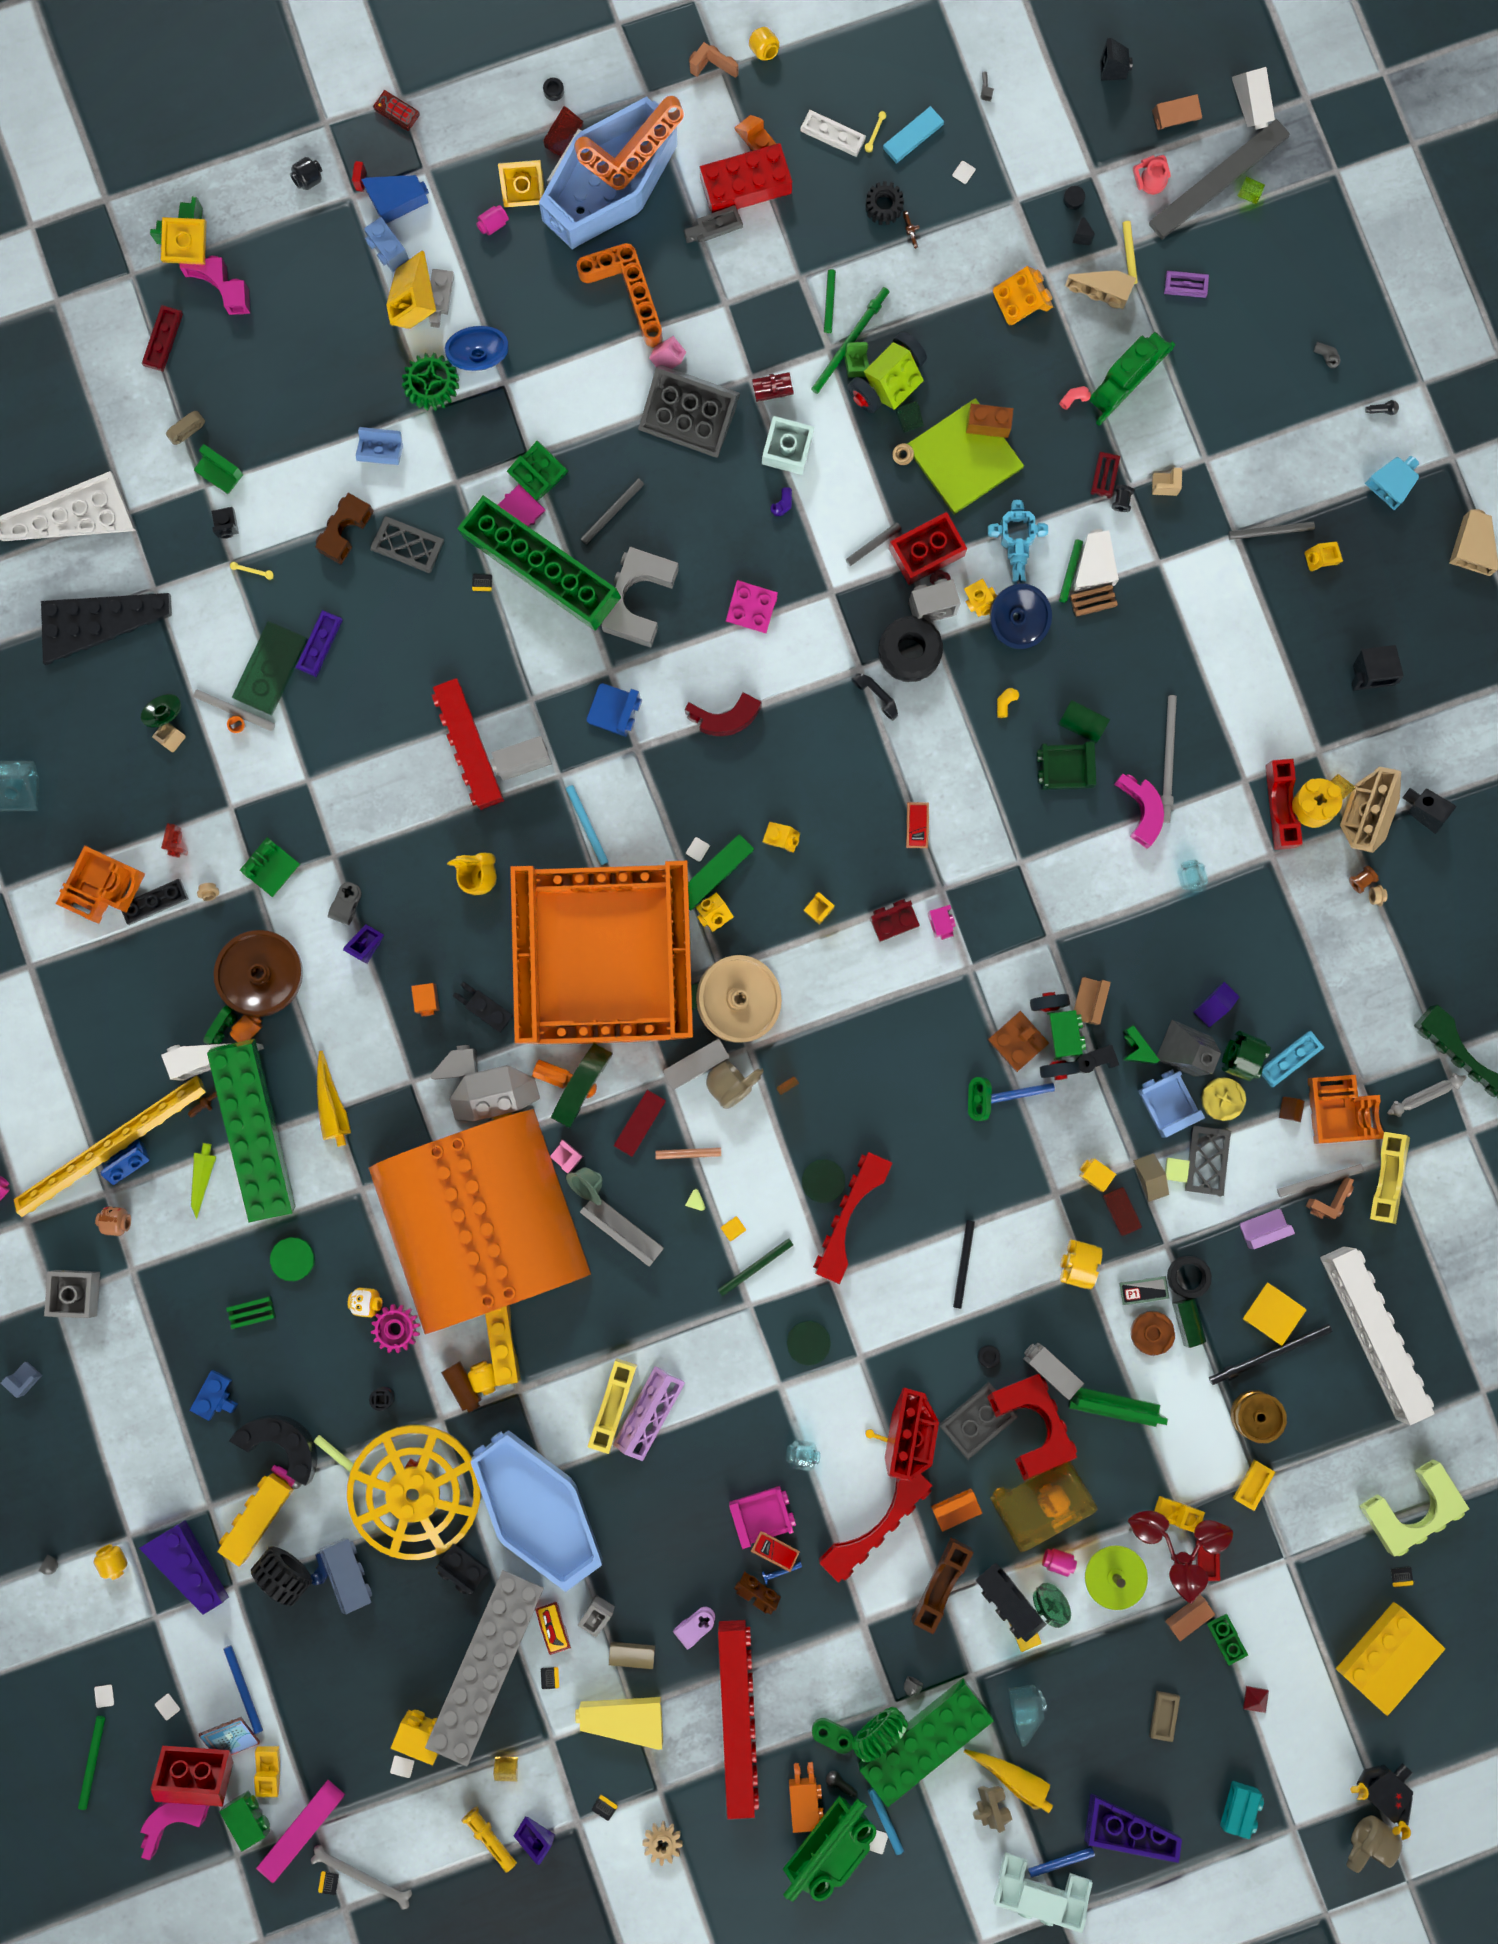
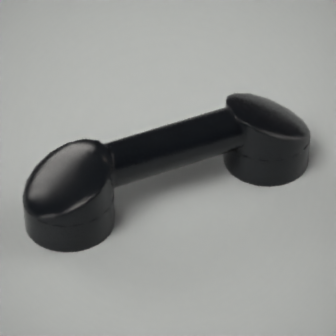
[851,673,898,721]

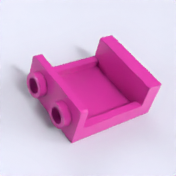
[729,1486,796,1549]

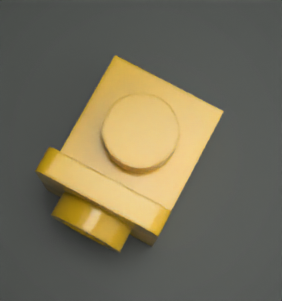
[1304,542,1343,571]

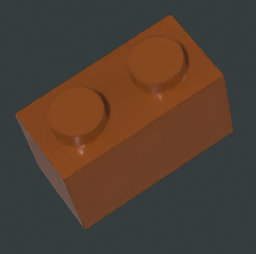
[966,403,1014,438]

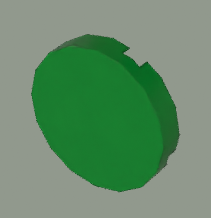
[270,1237,315,1281]

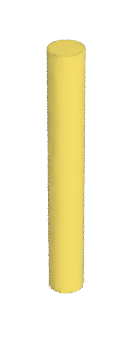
[1122,221,1138,284]

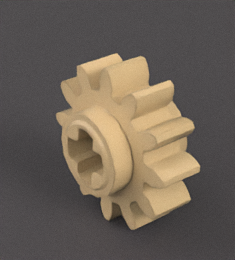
[642,1821,683,1866]

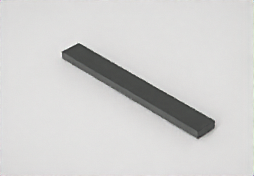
[1149,119,1290,240]

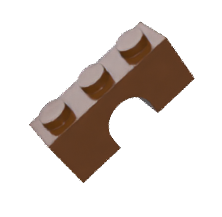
[315,493,374,565]

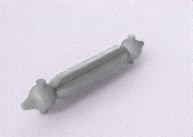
[1387,1073,1467,1117]

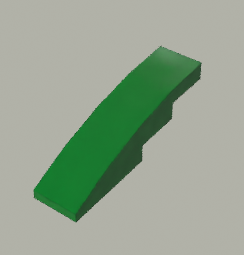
[688,834,754,911]

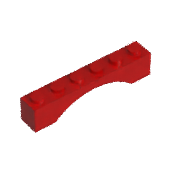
[813,1152,892,1285]
[819,1473,933,1583]

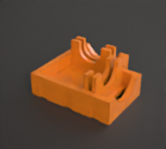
[56,845,145,924]
[1308,1075,1384,1144]

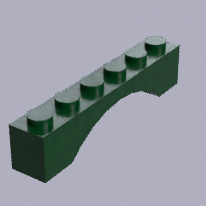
[1414,1004,1498,1098]

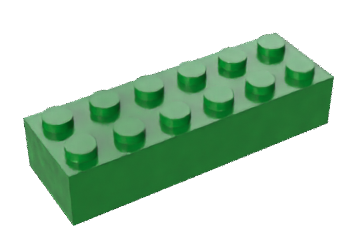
[858,1678,994,1807]

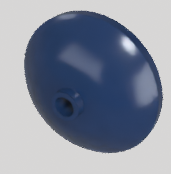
[990,584,1052,649]

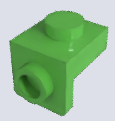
[844,342,869,377]

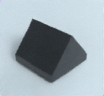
[1073,217,1095,246]

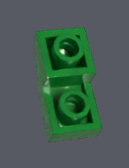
[1207,1613,1248,1666]

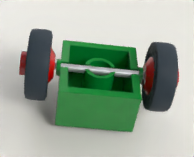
[1030,992,1086,1080]

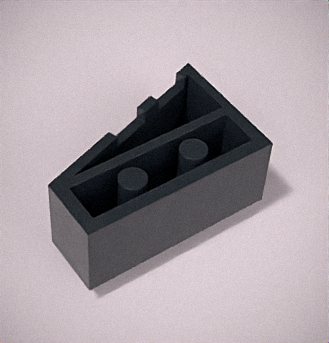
[976,1563,1047,1642]

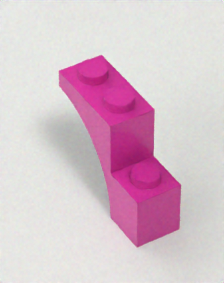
[180,256,250,315]

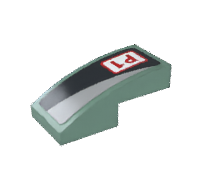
[1119,1276,1170,1305]

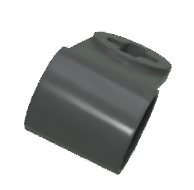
[328,882,362,926]

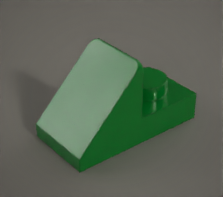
[1122,1025,1160,1064]

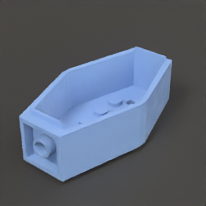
[539,96,677,249]

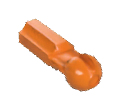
[532,1059,597,1099]

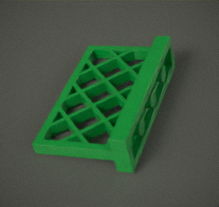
[1068,1387,1168,1427]

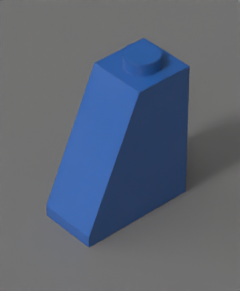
[361,175,429,224]

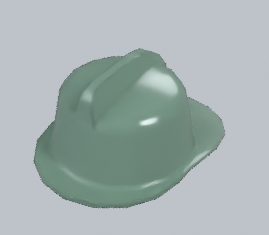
[566,1167,603,1206]

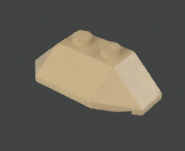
[1340,767,1401,853]

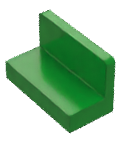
[194,444,243,494]

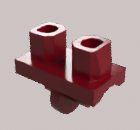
[752,372,794,402]

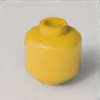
[749,27,780,61]
[467,1360,496,1396]
[93,1544,128,1580]

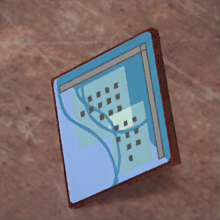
[199,1717,260,1755]

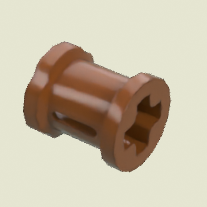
[1349,865,1379,894]

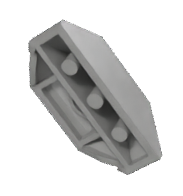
[449,1065,540,1121]

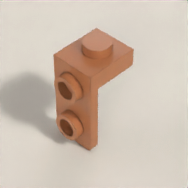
[689,42,738,78]
[1306,1178,1354,1219]

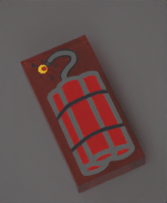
[373,90,420,132]

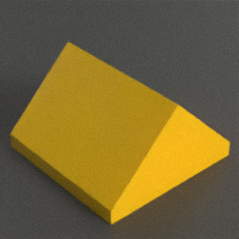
[498,160,545,207]

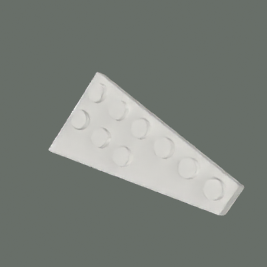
[0,471,136,541]

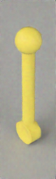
[865,111,887,153]
[230,562,274,580]

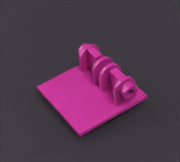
[726,580,778,633]

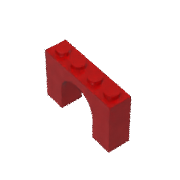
[987,1374,1077,1481]

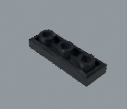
[122,879,189,925]

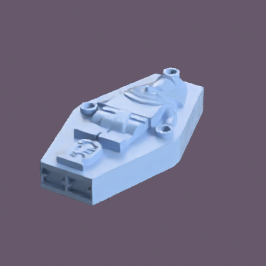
[471,1430,603,1592]

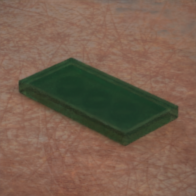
[232,621,308,716]

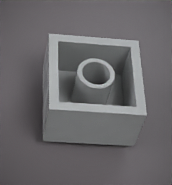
[909,579,961,622]
[44,1270,100,1318]

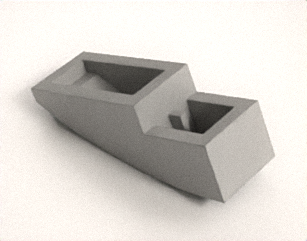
[663,1039,730,1090]

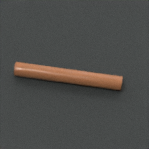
[656,1148,721,1159]

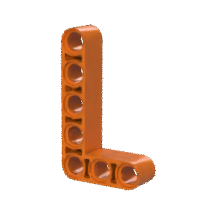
[574,96,684,190]
[577,243,663,348]

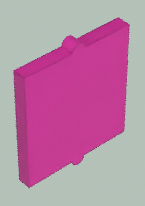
[498,484,546,527]

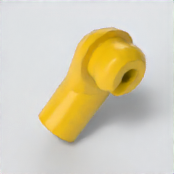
[997,688,1019,718]

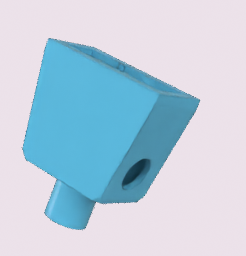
[1365,456,1419,510]

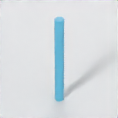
[565,785,609,866]

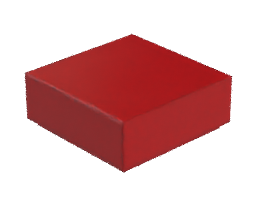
[352,161,367,192]

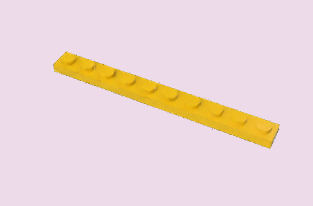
[14,1075,206,1217]

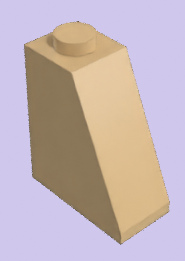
[1449,509,1498,576]

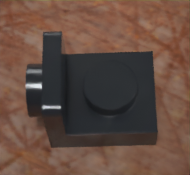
[211,507,239,539]

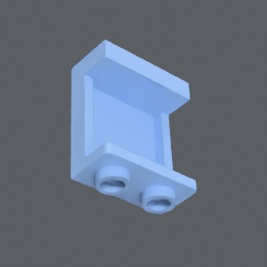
[1138,1069,1205,1138]

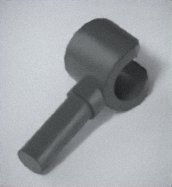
[980,72,994,102]

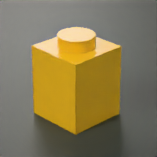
[1079,1158,1116,1192]

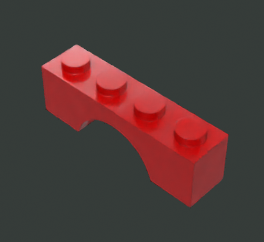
[1265,759,1303,850]

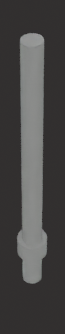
[1161,695,1177,823]

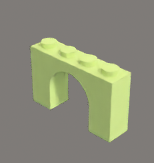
[1359,1459,1469,1557]

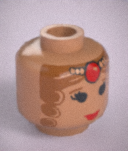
[95,1206,131,1236]

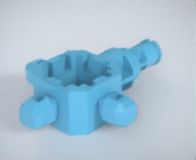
[988,500,1048,584]

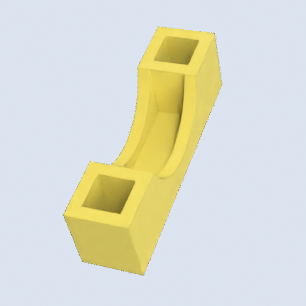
[1370,1132,1410,1224]
[588,1358,637,1454]

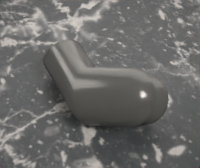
[1313,342,1340,368]

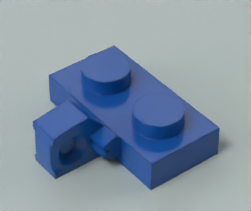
[189,1370,238,1421]

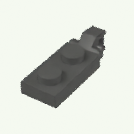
[684,205,743,243]

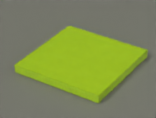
[908,398,1024,515]

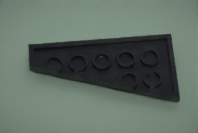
[41,593,172,665]

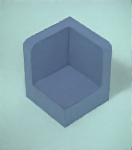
[1,1362,43,1398]

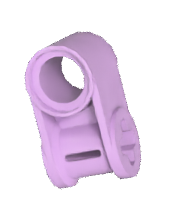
[673,1607,715,1649]

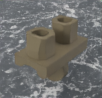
[973,1786,1012,1833]

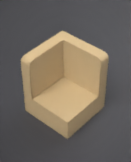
[1152,468,1182,496]

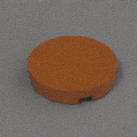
[1131,1311,1175,1356]

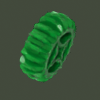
[402,352,459,411]
[851,1707,908,1762]

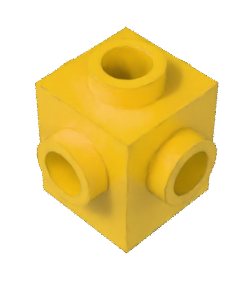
[964,578,997,617]
[695,892,734,932]

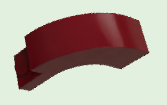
[684,692,762,736]

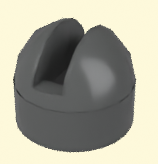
[38,1555,58,1575]
[904,1676,923,1697]

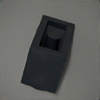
[1100,38,1133,81]

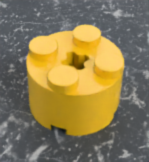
[1292,778,1342,828]
[1060,1239,1102,1289]

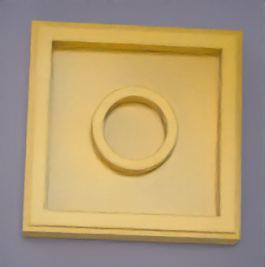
[161,217,207,265]

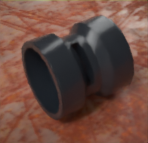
[369,1386,395,1411]

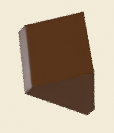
[1279,1097,1305,1122]

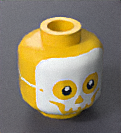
[348,1287,383,1318]

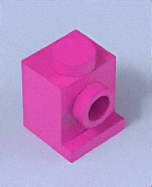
[927,905,956,940]

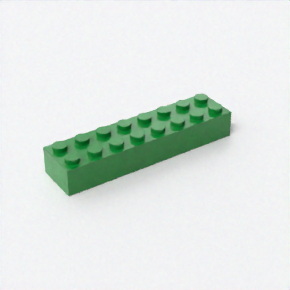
[457,495,621,631]
[207,1039,296,1223]

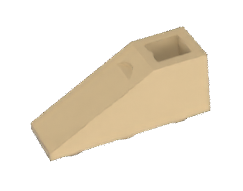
[1065,270,1136,309]

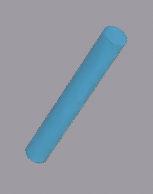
[868,1788,904,1855]

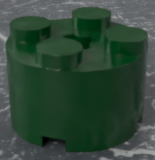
[1222,1031,1271,1081]

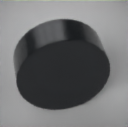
[543,77,564,101]
[1063,186,1085,209]
[977,1345,1000,1368]

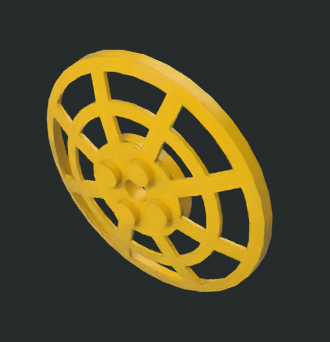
[347,1425,481,1560]

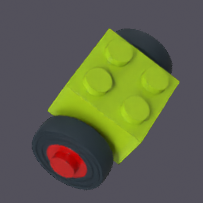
[847,331,927,413]

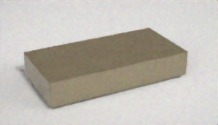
[1149,1691,1180,1742]

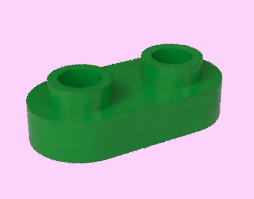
[203,1005,236,1045]
[968,1077,992,1121]
[812,1718,854,1753]

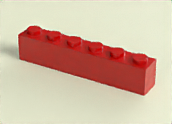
[432,678,504,810]

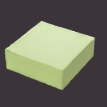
[1165,1158,1190,1183]

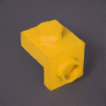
[762,822,800,853]

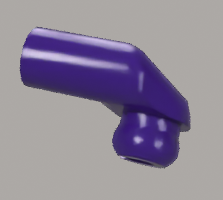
[770,487,792,516]

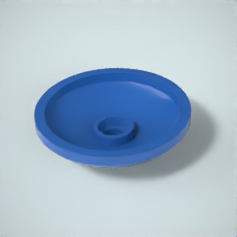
[445,326,509,371]

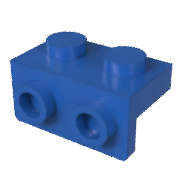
[100,1139,150,1185]

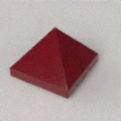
[1243,1686,1269,1713]

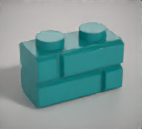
[1220,1781,1264,1839]

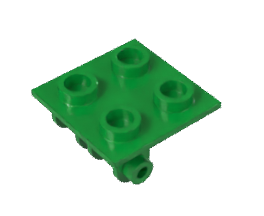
[240,837,300,897]

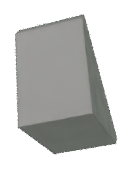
[578,1595,615,1637]

